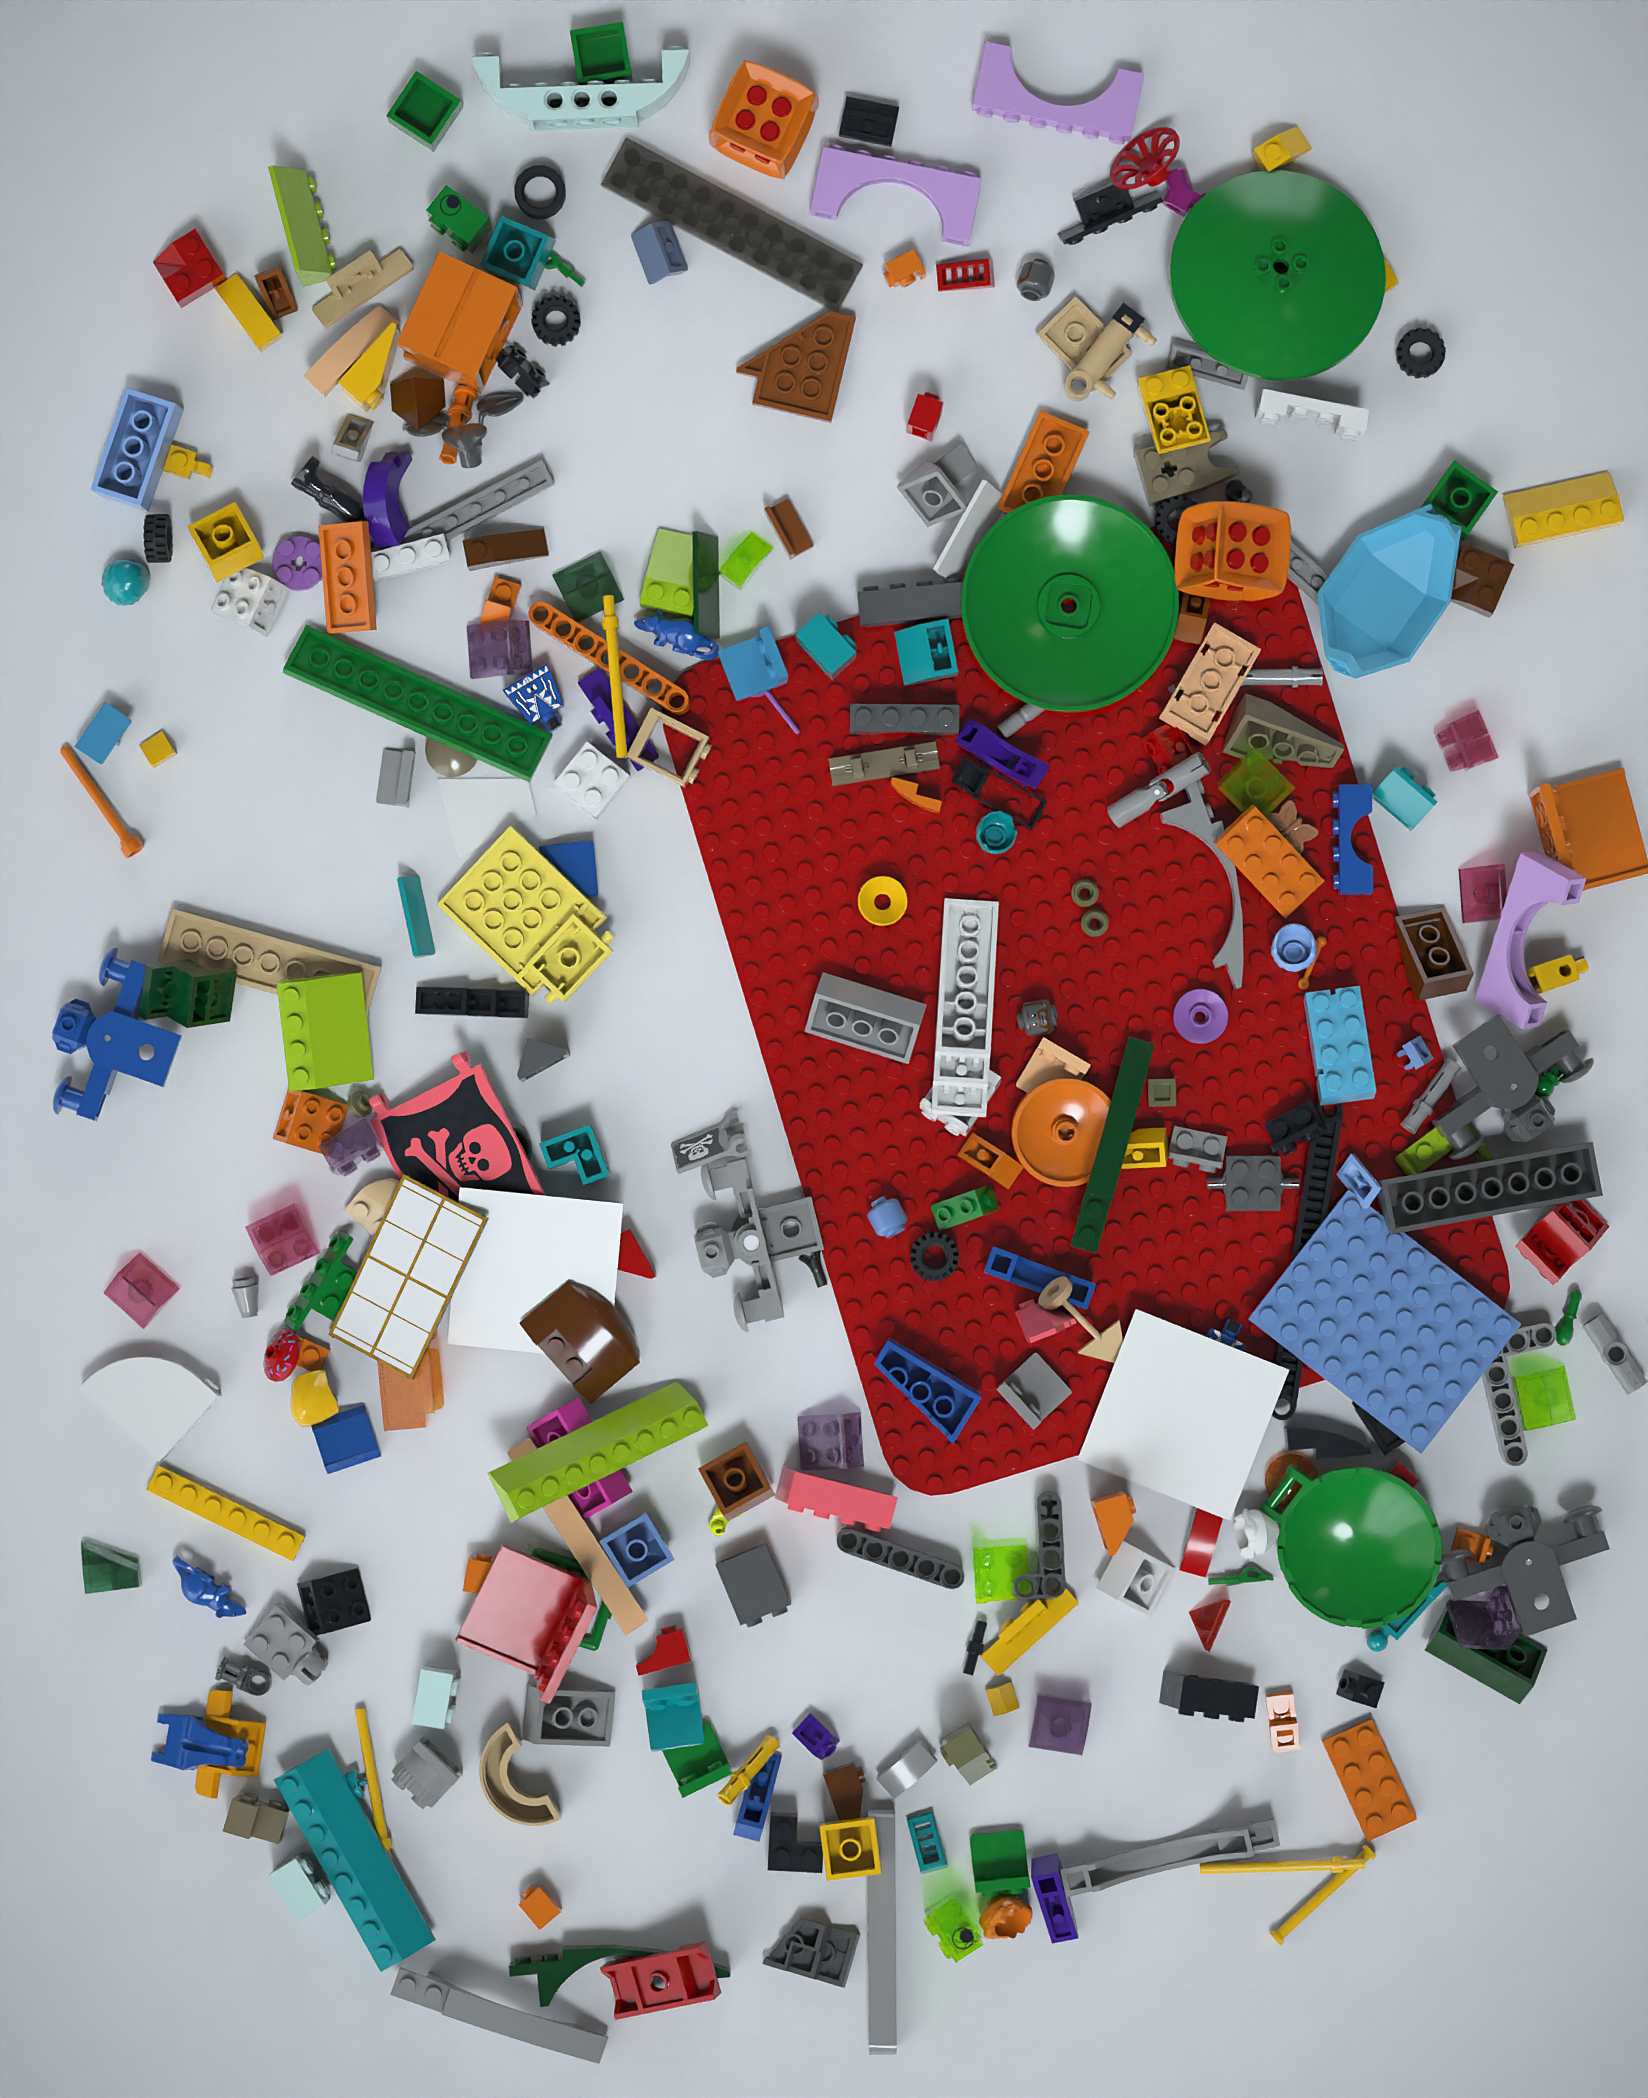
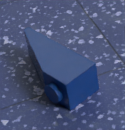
[733,1754,782,1842]

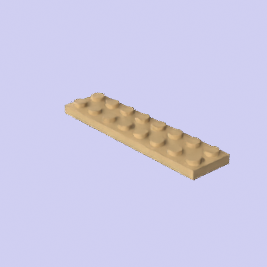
[157,909,382,1018]

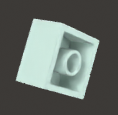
[411,1666,461,1729]
[267,1853,330,1923]

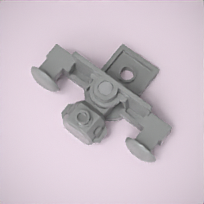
[694,1157,824,1332]

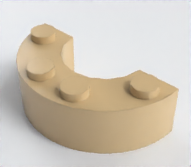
[479,1720,562,1826]

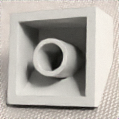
[1096,1541,1175,1617]

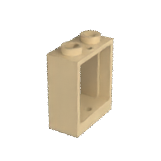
[627,708,712,788]

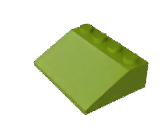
[268,165,337,287]
[277,972,374,1091]

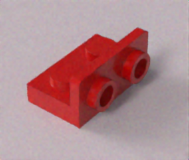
[1142,723,1203,786]

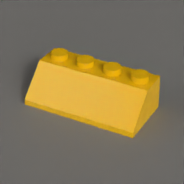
[1502,472,1624,549]

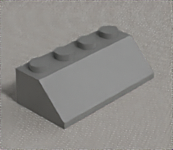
[804,973,926,1064]

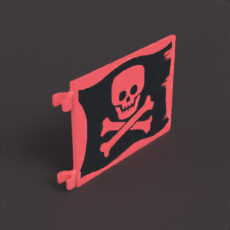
[368,1051,546,1203]

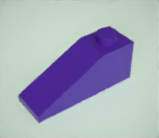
[1031,1853,1079,1944]

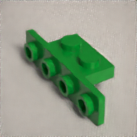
[284,1230,357,1331]

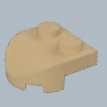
[344,1178,399,1236]

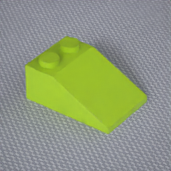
[639,528,694,619]

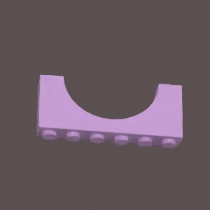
[972,41,1144,144]
[810,145,982,247]
[1475,851,1586,1029]

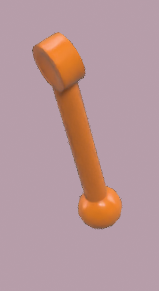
[1298,936,1327,989]

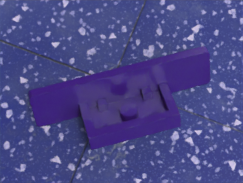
[578,668,659,771]

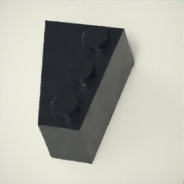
[1159,1670,1259,1722]

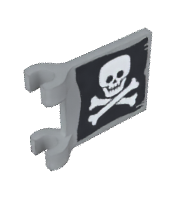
[671,1113,749,1174]

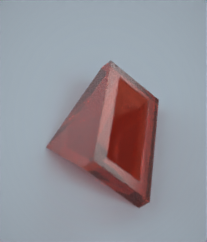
[1189,1598,1231,1652]

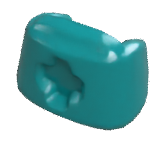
[345,1770,367,1799]

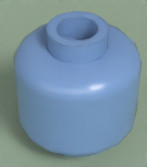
[867,1196,908,1239]

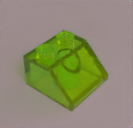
[1511,1366,1576,1431]

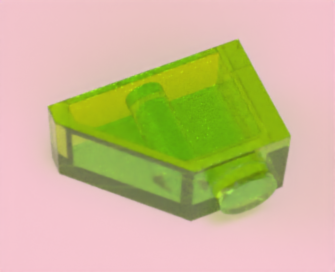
[719,532,773,591]

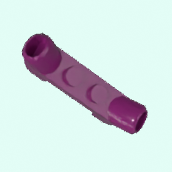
[1162,168,1206,217]

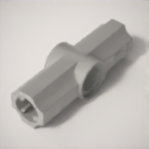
[1582,1313,1648,1395]

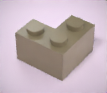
[223,1792,290,1844]

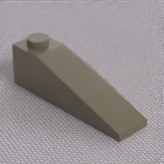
[1223,693,1344,768]

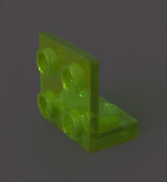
[972,1545,1030,1604]

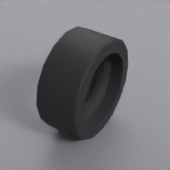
[514,165,566,219]

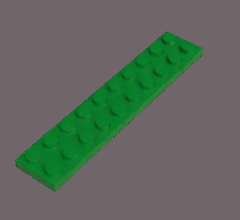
[283,625,553,783]

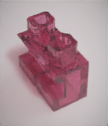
[1435,710,1499,772]

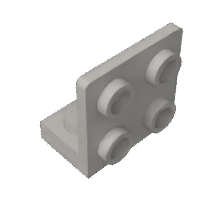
[996,1353,1072,1430]

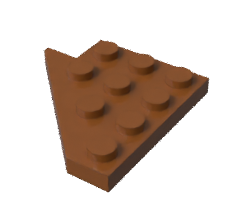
[736,311,856,423]

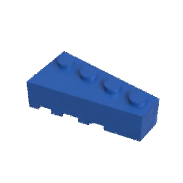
[874,1337,983,1444]

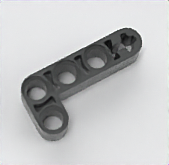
[1011,1491,1066,1601]

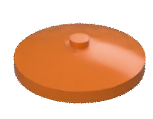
[1011,1077,1111,1187]

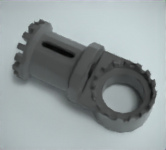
[215,1657,272,1696]

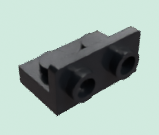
[1264,1100,1328,1155]

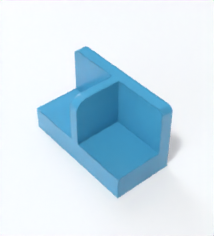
[74,702,132,764]

